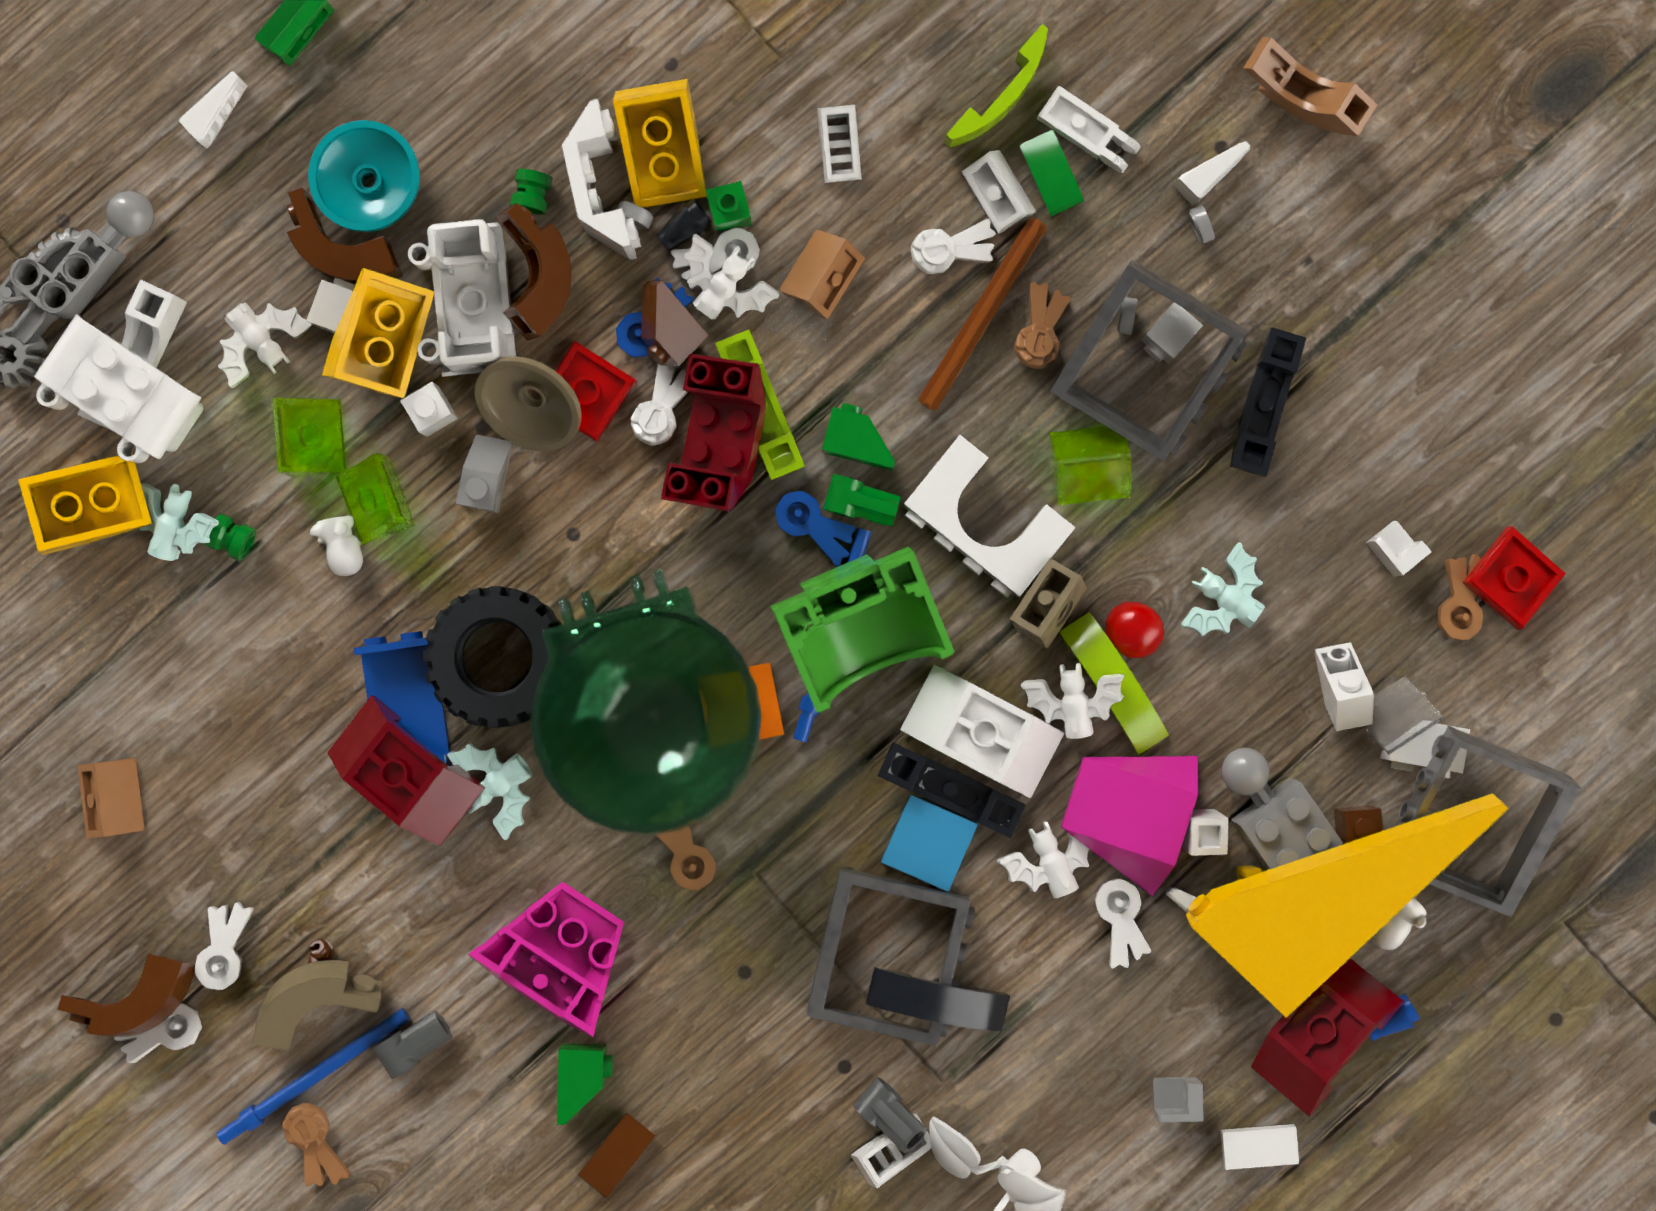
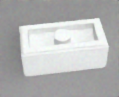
[961,150,1036,234]

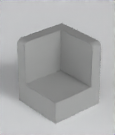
[1152,1077,1204,1122]

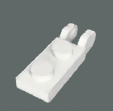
[1037,86,1140,173]

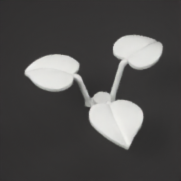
[929,1116,1065,1211]

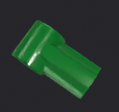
[823,474,901,527]

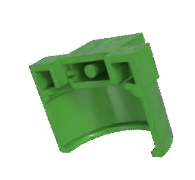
[770,546,954,713]

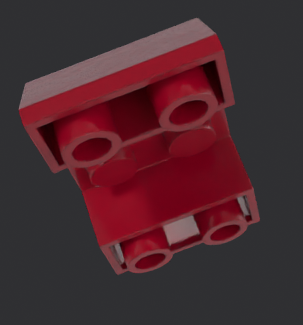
[661,354,767,512]
[328,695,486,846]
[1251,958,1404,1117]

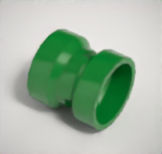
[509,168,553,215]
[205,513,257,562]

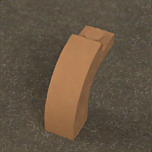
[1243,37,1378,136]

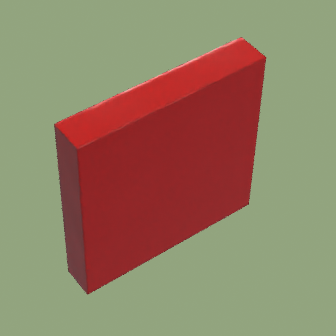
[555,341,637,442]
[1463,526,1566,630]

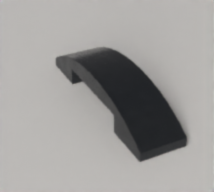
[1230,327,1307,477]
[877,742,1026,838]
[865,967,1011,1031]

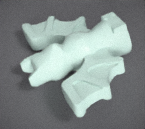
[139,483,219,561]
[1180,542,1265,637]
[447,743,532,840]

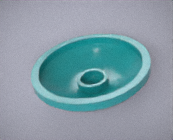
[308,120,420,232]

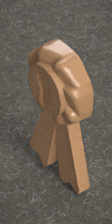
[1014,282,1071,370]
[1437,554,1483,640]
[649,801,716,890]
[282,1103,350,1186]

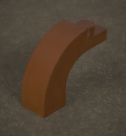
[287,187,403,285]
[495,203,571,341]
[57,954,195,1037]

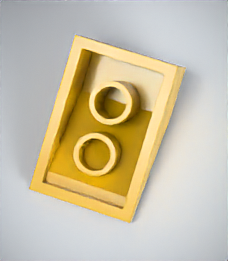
[613,79,707,208]
[322,268,435,399]
[18,452,152,555]

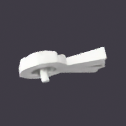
[911,219,996,274]
[671,228,760,290]
[631,364,688,446]
[1095,878,1151,968]
[195,902,253,990]
[114,1003,202,1063]

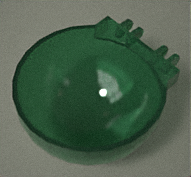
[531,568,762,836]

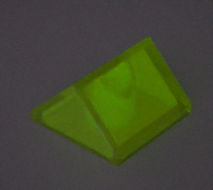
[272,398,346,477]
[1049,426,1132,506]
[336,453,415,545]

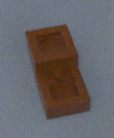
[578,1113,655,1198]

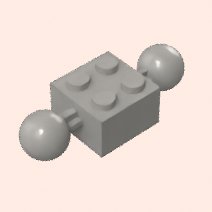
[1221,748,1343,871]

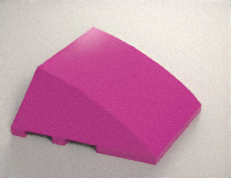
[1060,755,1198,896]
[468,881,624,1037]

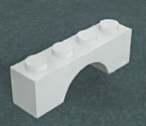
[77,280,187,431]

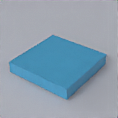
[881,794,978,892]

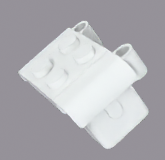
[408,219,516,377]
[34,314,203,463]

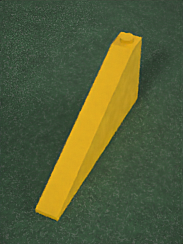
[1186,793,1509,1017]

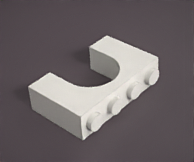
[903,435,1076,598]

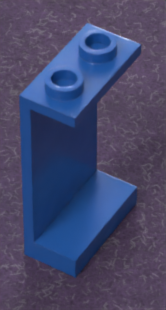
[354,631,452,766]

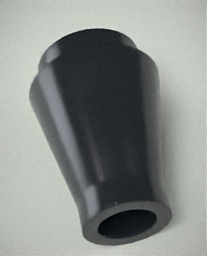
[656,199,712,251]

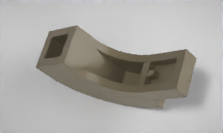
[252,960,382,1050]

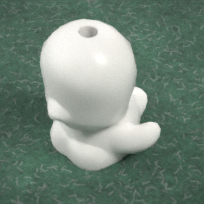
[310,516,363,576]
[1371,898,1427,950]

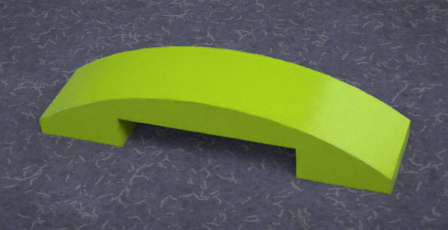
[944,24,1048,148]
[715,329,805,480]
[1058,612,1169,755]

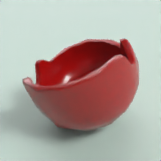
[1105,601,1165,659]

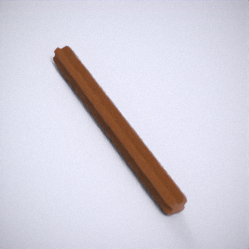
[918,217,1047,411]

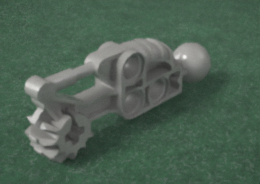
[0,191,154,389]

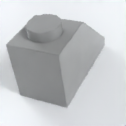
[456,435,513,514]

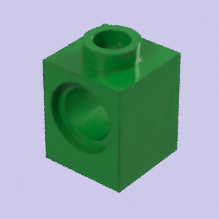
[706,181,752,234]

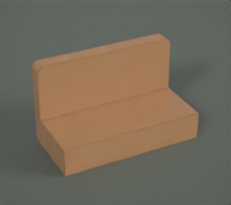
[780,230,865,320]
[77,758,144,838]

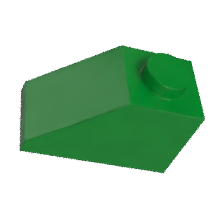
[822,403,895,471]
[557,1043,613,1125]

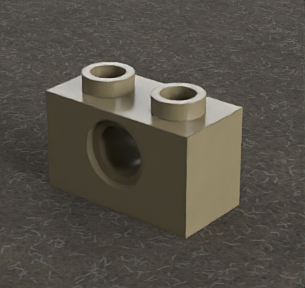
[1010,558,1087,649]

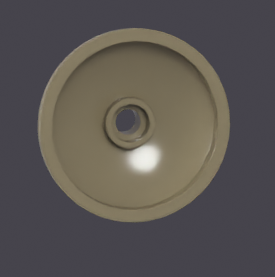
[475,356,582,451]

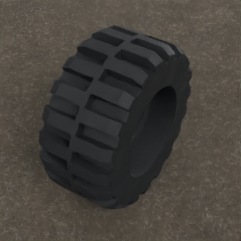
[423,586,571,728]

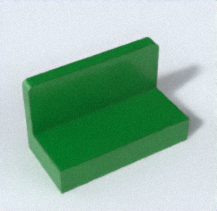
[255,0,335,67]

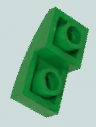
[1019,129,1084,216]

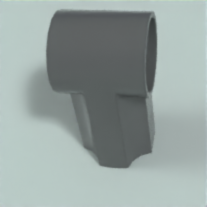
[372,1011,453,1079]
[853,1077,928,1153]

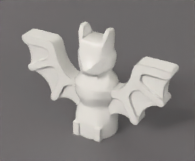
[684,234,779,319]
[218,303,313,388]
[1021,663,1124,739]
[997,821,1089,898]

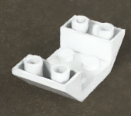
[562,99,641,260]
[900,665,1064,798]

